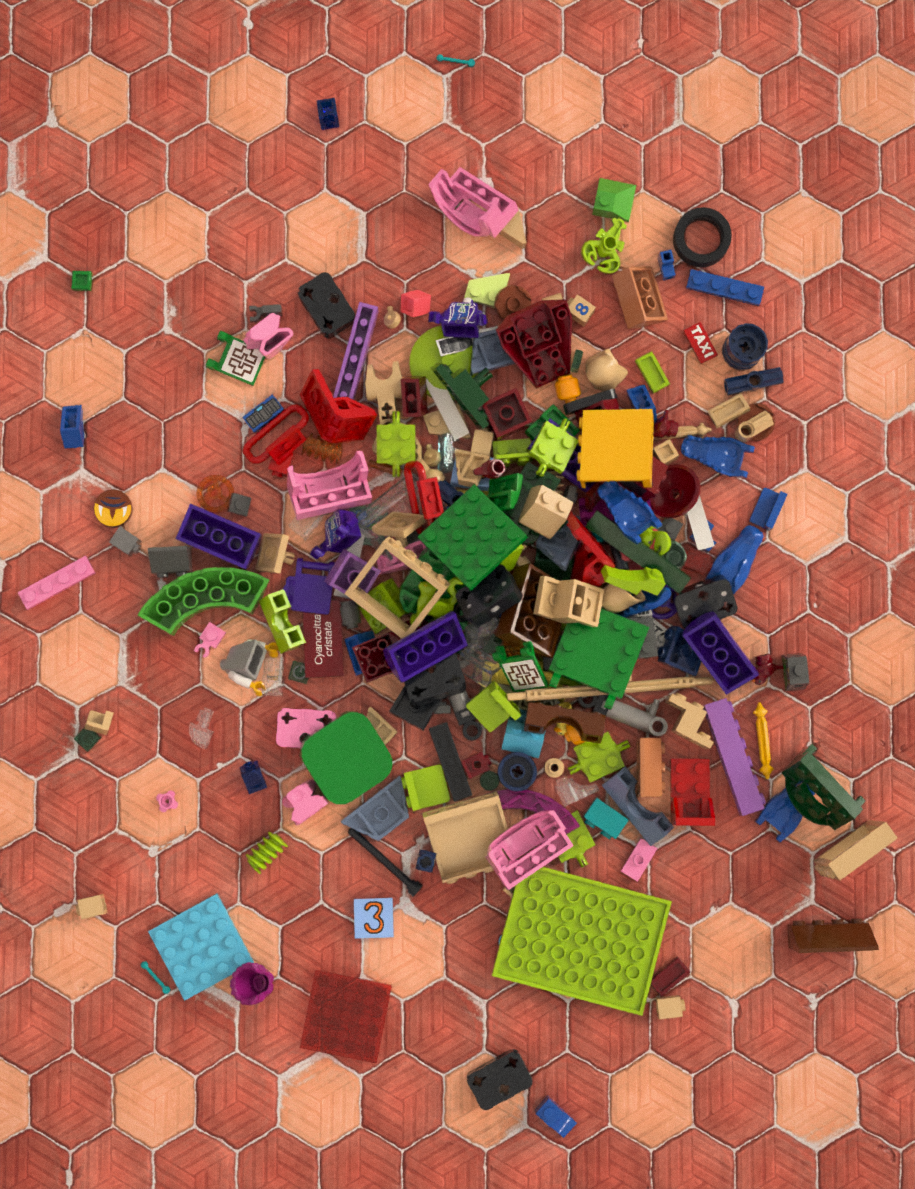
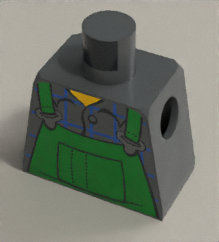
[782,653,809,691]

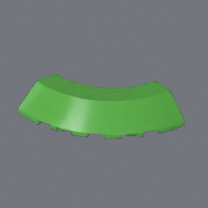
[138,567,270,636]

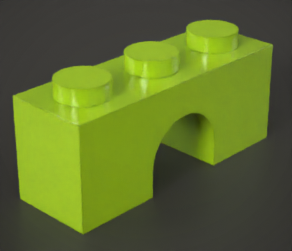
[259,589,306,654]

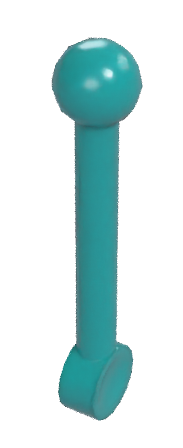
[436,54,475,67]
[141,961,171,994]

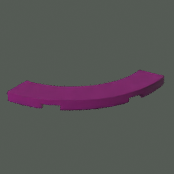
[484,789,580,835]

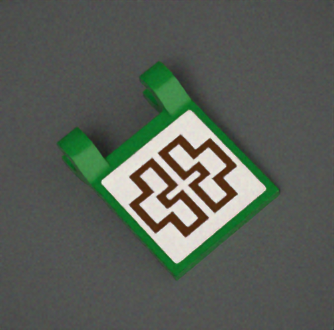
[206,330,265,386]
[492,641,549,692]

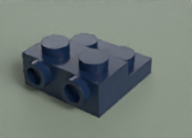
[658,626,702,676]

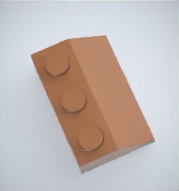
[612,267,668,329]
[636,738,665,797]

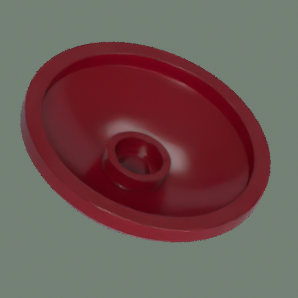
[650,464,701,519]

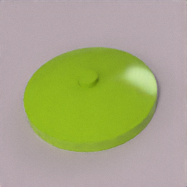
[409,326,476,401]

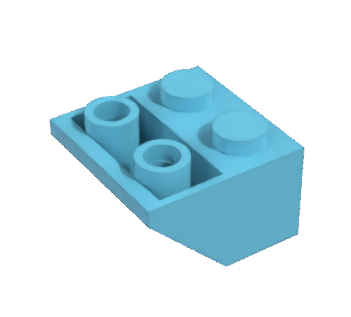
[501,709,546,758]

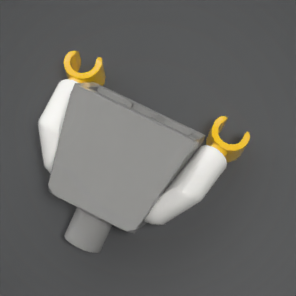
[220,639,279,696]

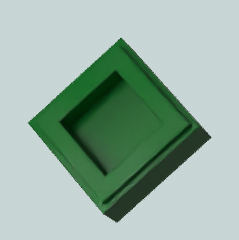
[71,271,92,291]

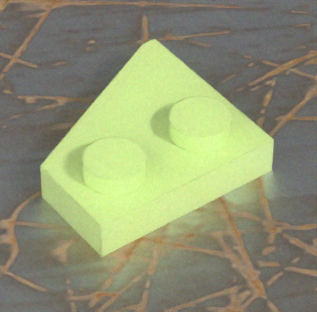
[464,273,510,308]

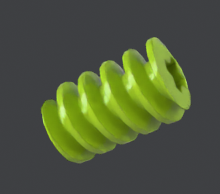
[246,832,288,874]

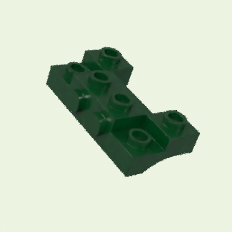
[503,462,561,535]

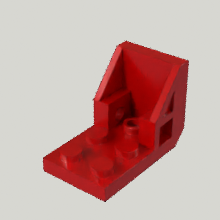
[300,369,377,443]
[566,511,615,587]
[670,759,715,826]

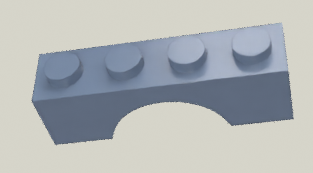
[602,767,674,846]

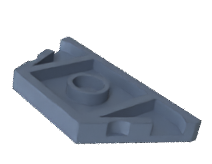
[470,329,515,376]
[536,513,587,571]
[341,776,409,841]

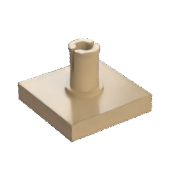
[372,511,426,548]
[255,533,295,574]

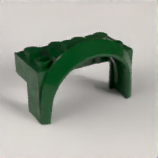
[781,744,866,830]

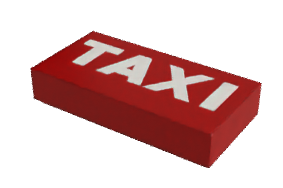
[683,322,718,365]

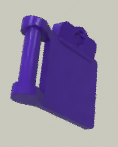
[283,558,335,615]

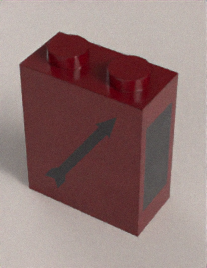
[616,456,668,502]

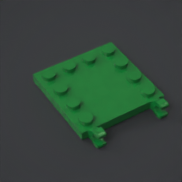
[549,609,649,710]

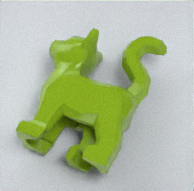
[410,578,464,627]

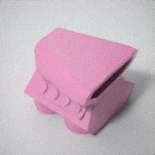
[243,313,293,359]
[282,779,329,826]

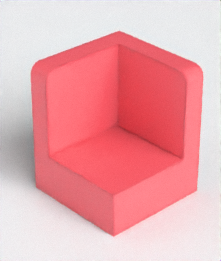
[400,290,431,318]

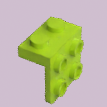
[401,765,450,811]

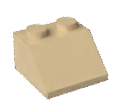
[518,485,574,539]

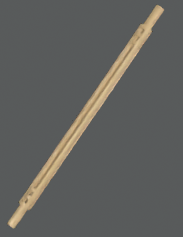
[506,676,713,702]

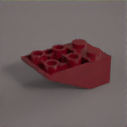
[352,631,402,683]

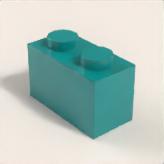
[582,797,629,840]

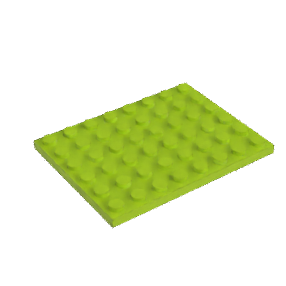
[491,867,672,1016]

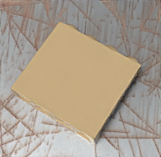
[422,791,517,884]

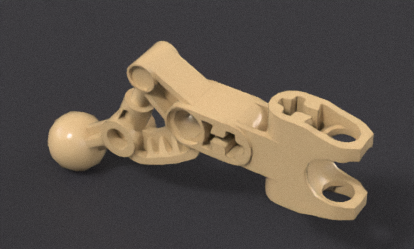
[365,361,445,482]

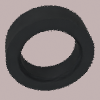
[673,207,732,267]

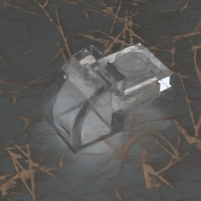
[189,707,214,749]

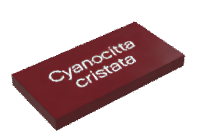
[303,600,344,678]

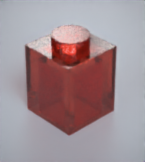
[682,548,713,575]

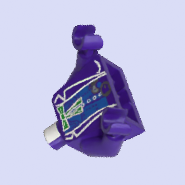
[428,297,488,338]
[310,510,362,559]

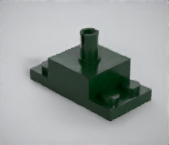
[431,363,493,429]

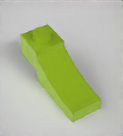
[601,565,666,596]

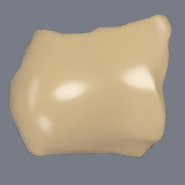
[585,349,628,392]
[601,583,645,613]

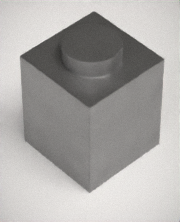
[109,526,141,556]

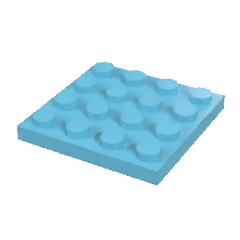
[148,893,254,1001]

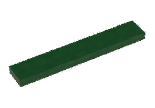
[585,510,691,594]

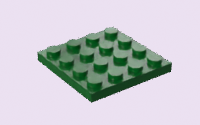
[418,484,528,591]

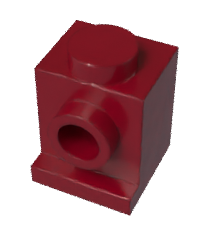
[461,752,492,779]

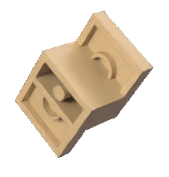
[533,576,604,627]
[665,692,714,749]

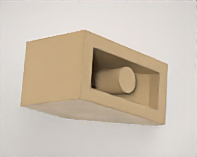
[499,207,526,249]

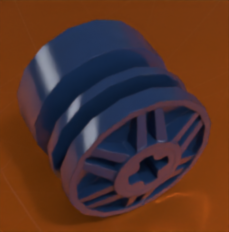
[722,323,768,371]

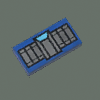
[242,394,284,433]

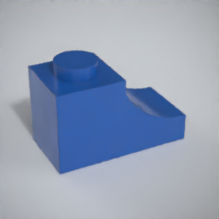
[626,384,657,422]
[60,405,85,449]
[535,1095,577,1138]

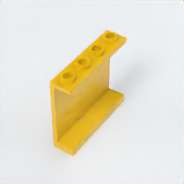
[577,409,654,488]

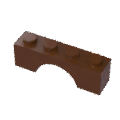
[524,702,606,744]

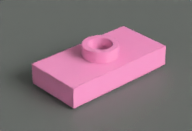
[621,838,658,882]

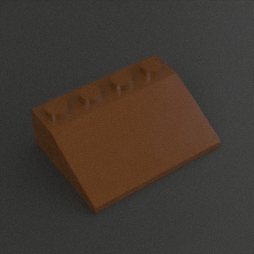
[495,563,562,658]
[787,918,879,953]

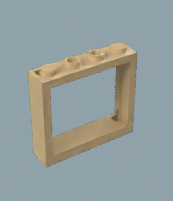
[345,536,451,638]
[813,820,897,880]

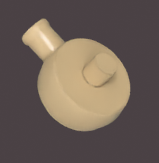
[384,306,401,329]
[423,444,441,467]

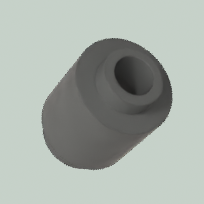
[339,600,361,629]

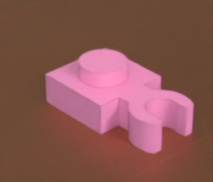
[194,622,226,658]

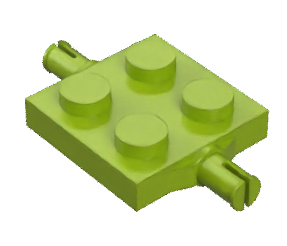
[377,411,416,477]
[528,419,578,477]
[568,732,630,783]
[558,810,596,868]

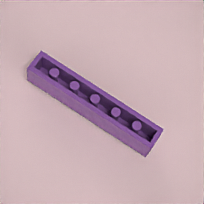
[333,302,379,410]
[703,698,766,816]

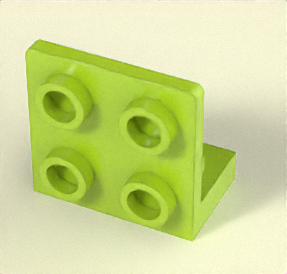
[492,438,533,467]
[356,578,410,634]
[466,680,521,732]

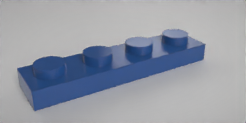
[686,269,764,306]

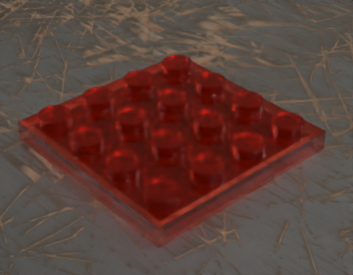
[300,969,392,1063]

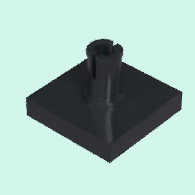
[389,686,442,731]

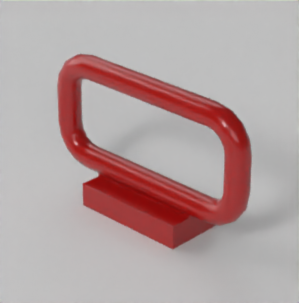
[243,404,309,464]
[404,461,444,535]

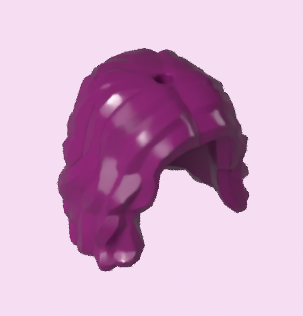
[230,962,274,1005]

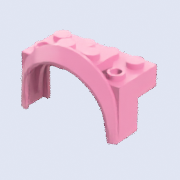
[428,167,519,238]
[287,451,372,520]
[485,810,573,890]

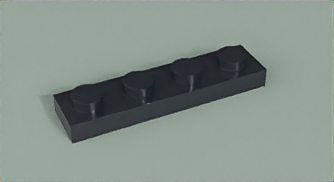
[429,722,472,802]

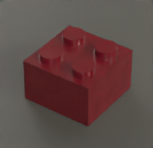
[481,388,532,441]

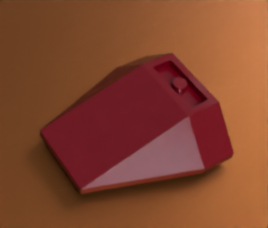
[496,299,572,388]

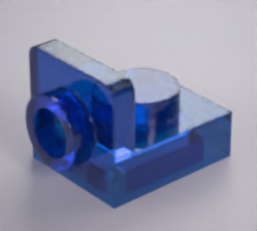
[316,98,339,130]
[240,761,267,794]

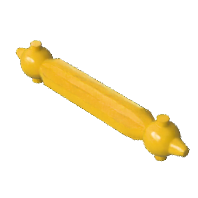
[753,702,774,779]

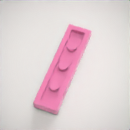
[18,556,95,610]

